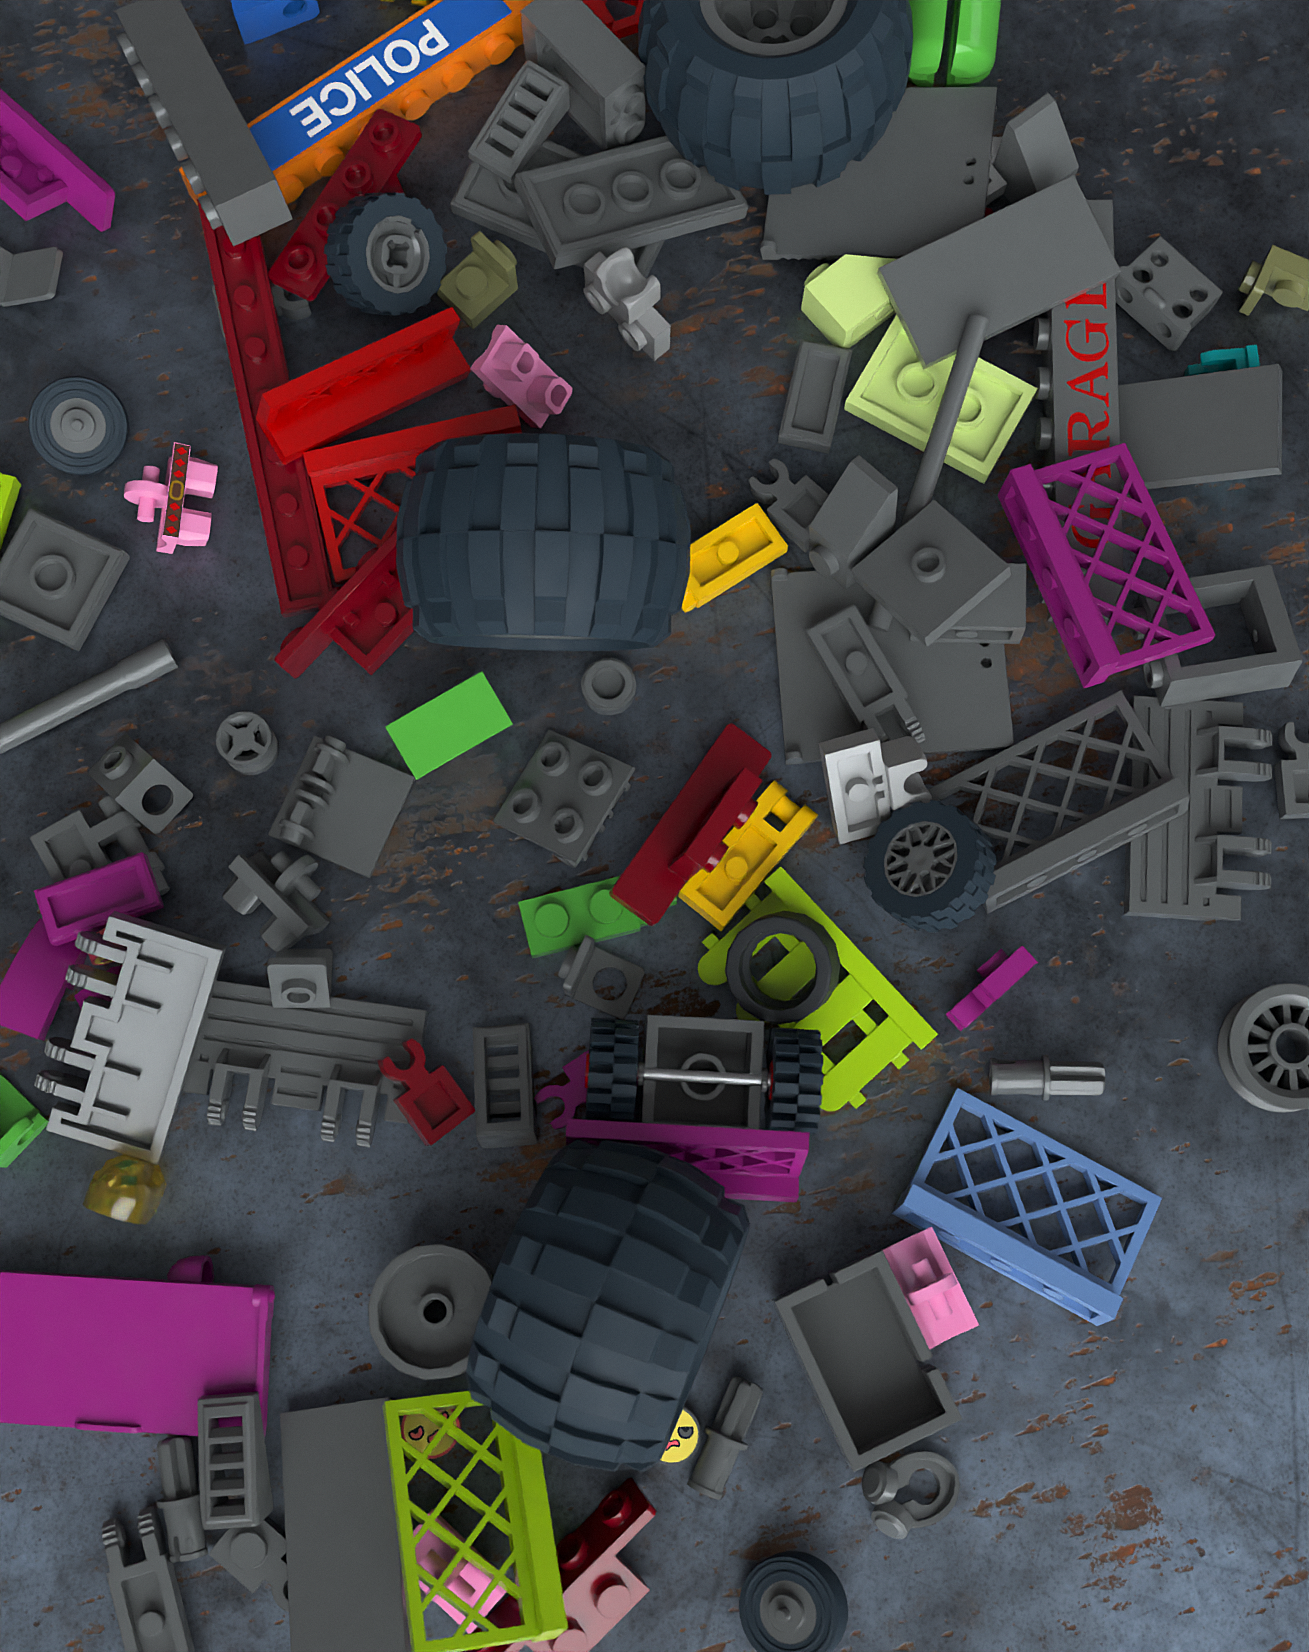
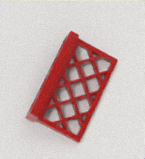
[303,404,522,585]

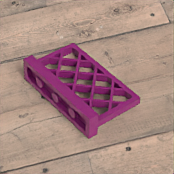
[997,443,1216,688]
[566,1119,809,1203]

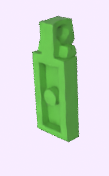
[518,876,677,958]

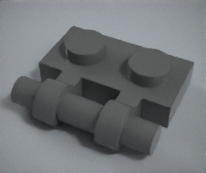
[30,795,170,896]

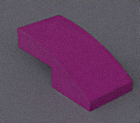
[0,918,88,1041]

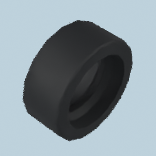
[725,911,841,1025]

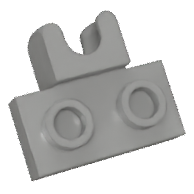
[583,247,670,361]
[819,728,932,844]

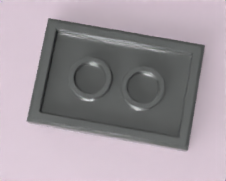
[1118,364,1282,489]

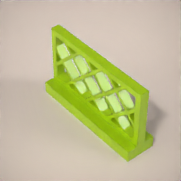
[383,1391,568,1652]

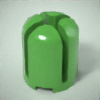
[908,0,1001,87]

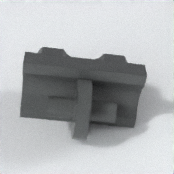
[222,851,331,952]

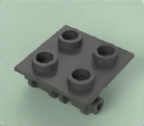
[492,729,635,868]
[268,735,415,878]

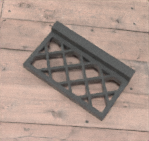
[928,690,1190,914]

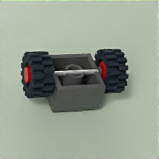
[584,1015,823,1136]

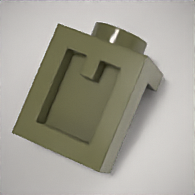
[437,231,518,329]
[1238,245,1309,316]

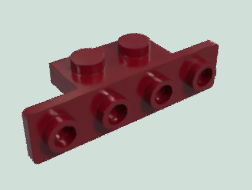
[268,109,422,301]
[274,522,414,679]
[609,723,772,926]
[461,1478,656,1652]

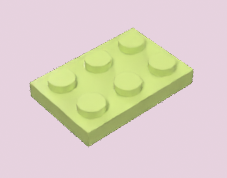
[844,315,1038,484]

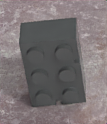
[771,1250,962,1472]

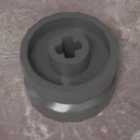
[368,1244,496,1380]

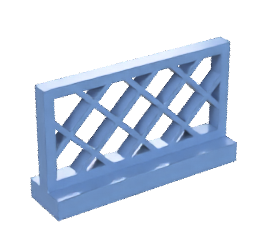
[892,1088,1162,1326]

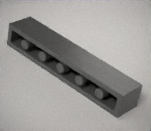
[115,0,293,246]

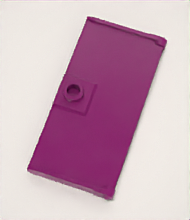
[0,1270,275,1438]

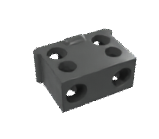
[1115,236,1223,351]

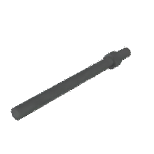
[867,314,990,632]

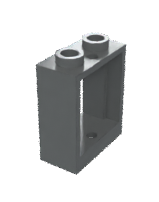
[521,0,645,151]
[1129,565,1303,707]

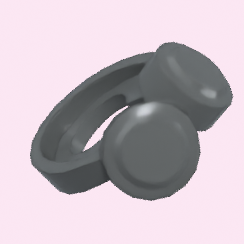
[862,1451,960,1539]

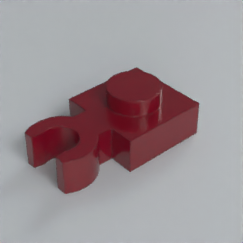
[378,1038,475,1146]

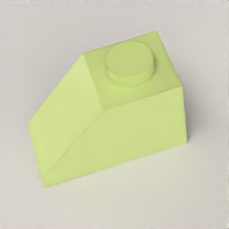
[801,254,896,349]

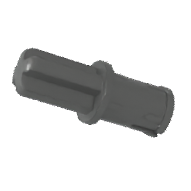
[989,1055,1106,1100]
[687,1376,763,1500]
[157,1435,208,1563]

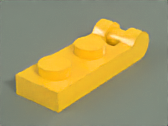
[678,780,818,932]

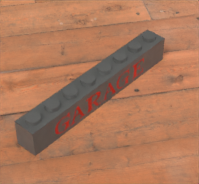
[1033,200,1125,623]

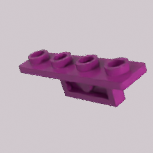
[0,88,115,232]

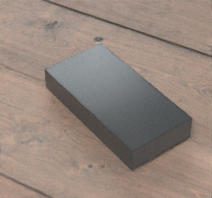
[777,339,852,454]

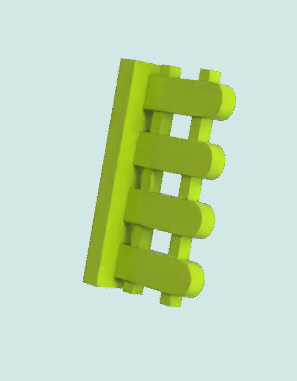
[698,866,938,1111]

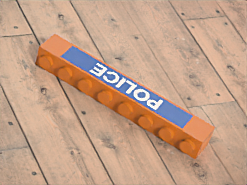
[178,0,533,206]

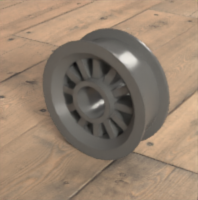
[1217,983,1309,1112]

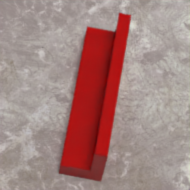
[256,307,471,465]

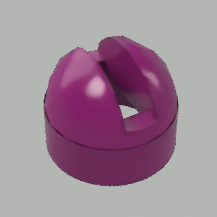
[167,1255,214,1282]

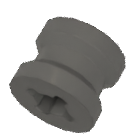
[216,712,279,775]

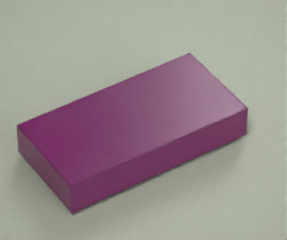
[34,852,164,946]

